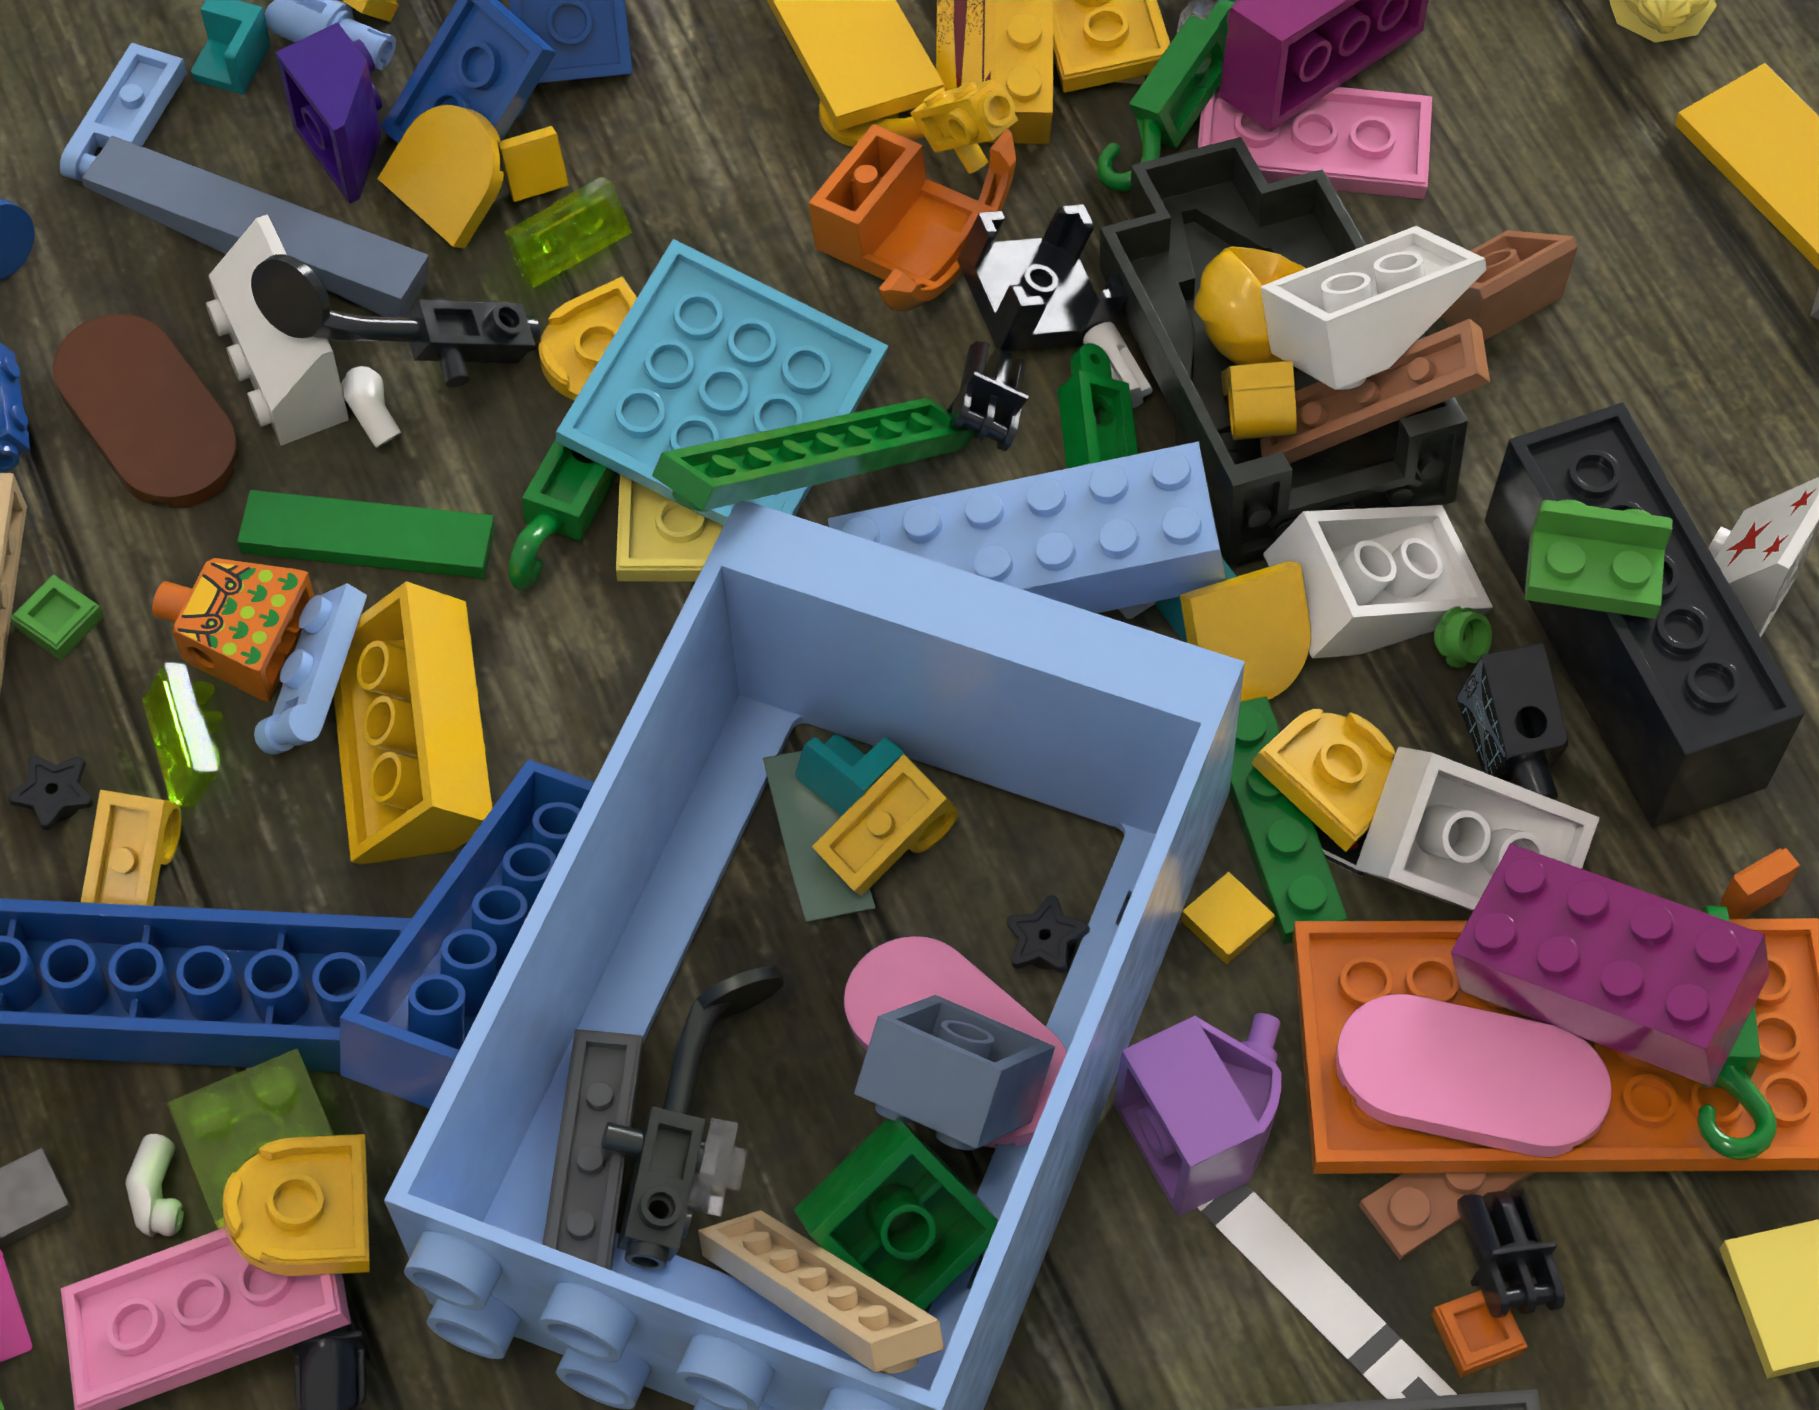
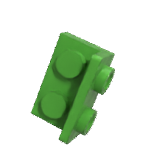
[1524,500,1673,619]

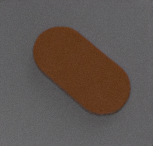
[53,314,239,508]

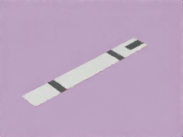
[1197,1184,1457,1399]

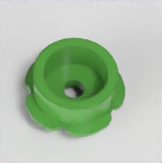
[1434,606,1492,668]

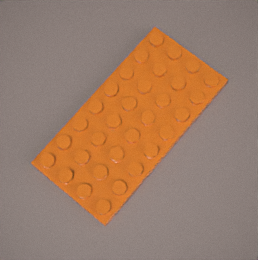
[1292,918,1819,1174]

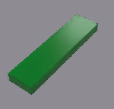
[237,490,496,579]

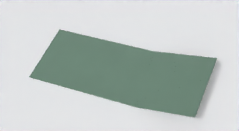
[763,751,876,922]

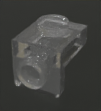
[687,1118,748,1216]

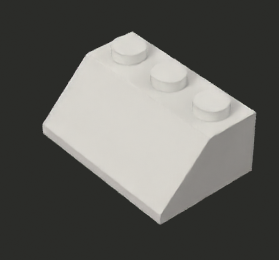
[206,214,349,445]

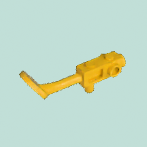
[819,79,1018,174]

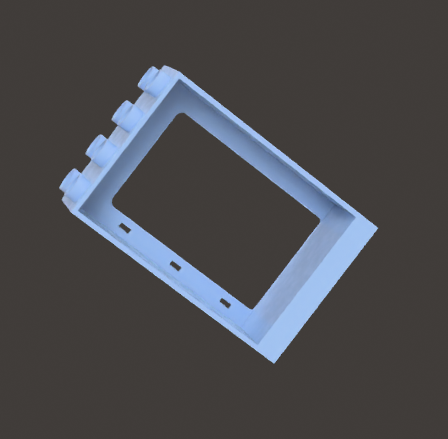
[384,501,1245,1410]

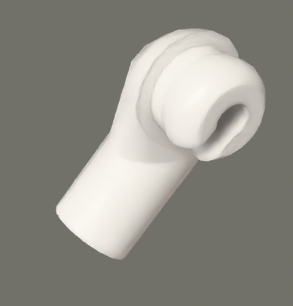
[341,366,401,448]
[125,1134,184,1237]

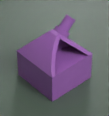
[1113,1013,1281,1217]

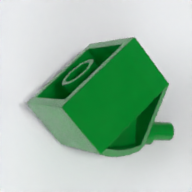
[793,1118,999,1310]

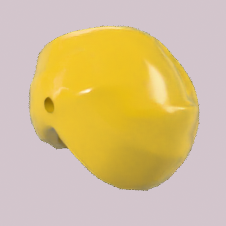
[1194,246,1306,365]

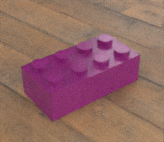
[1220,0,1429,131]
[1451,843,1769,1087]

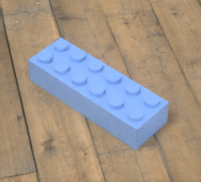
[828,441,1226,613]

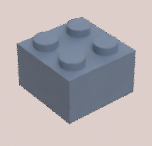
[854,995,1055,1150]

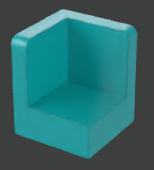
[191,0,271,95]
[794,734,905,815]

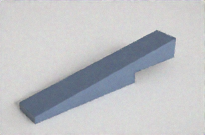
[82,135,429,317]

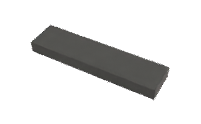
[542,1029,643,1271]

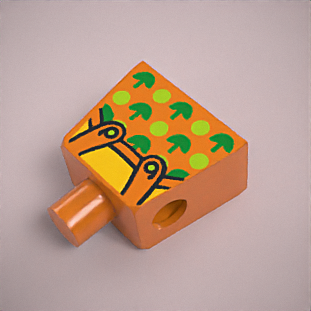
[152,558,314,702]

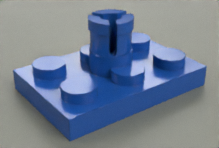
[381,0,557,144]
[509,0,633,83]

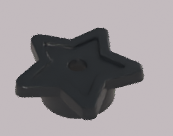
[8,755,93,830]
[1006,895,1090,973]

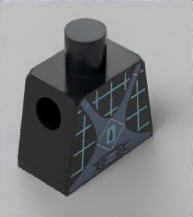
[1456,643,1568,800]

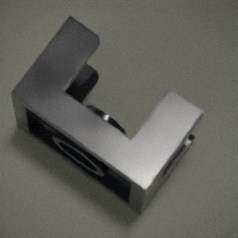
[957,205,1127,351]

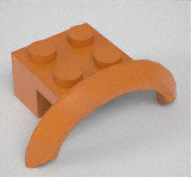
[808,124,1016,312]

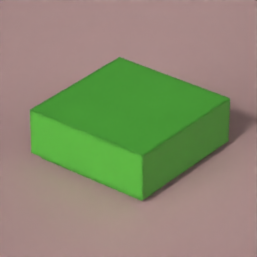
[10,574,104,661]

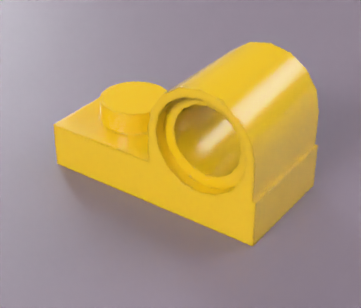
[1221,361,1297,440]
[812,754,959,896]
[81,790,182,906]

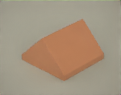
[1440,230,1578,341]

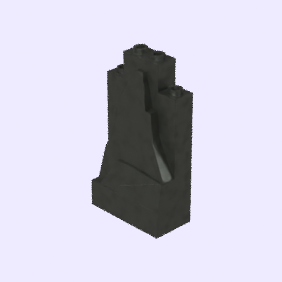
[1100,137,1468,566]

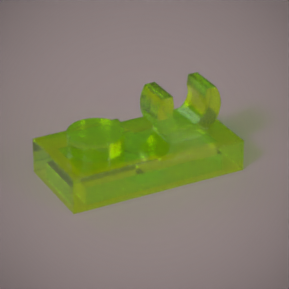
[504,176,632,288]
[142,663,223,806]

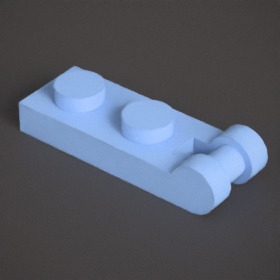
[60,43,187,181]
[254,583,367,755]

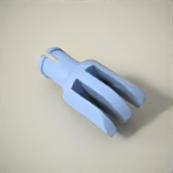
[264,0,396,70]

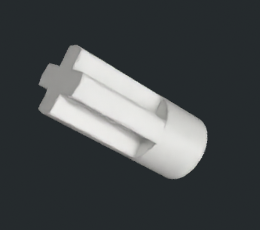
[1083,322,1153,408]

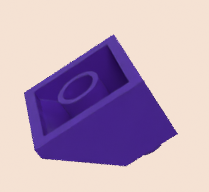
[276,22,383,204]

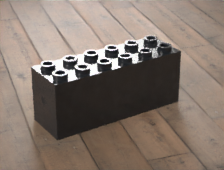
[1484,402,1805,828]

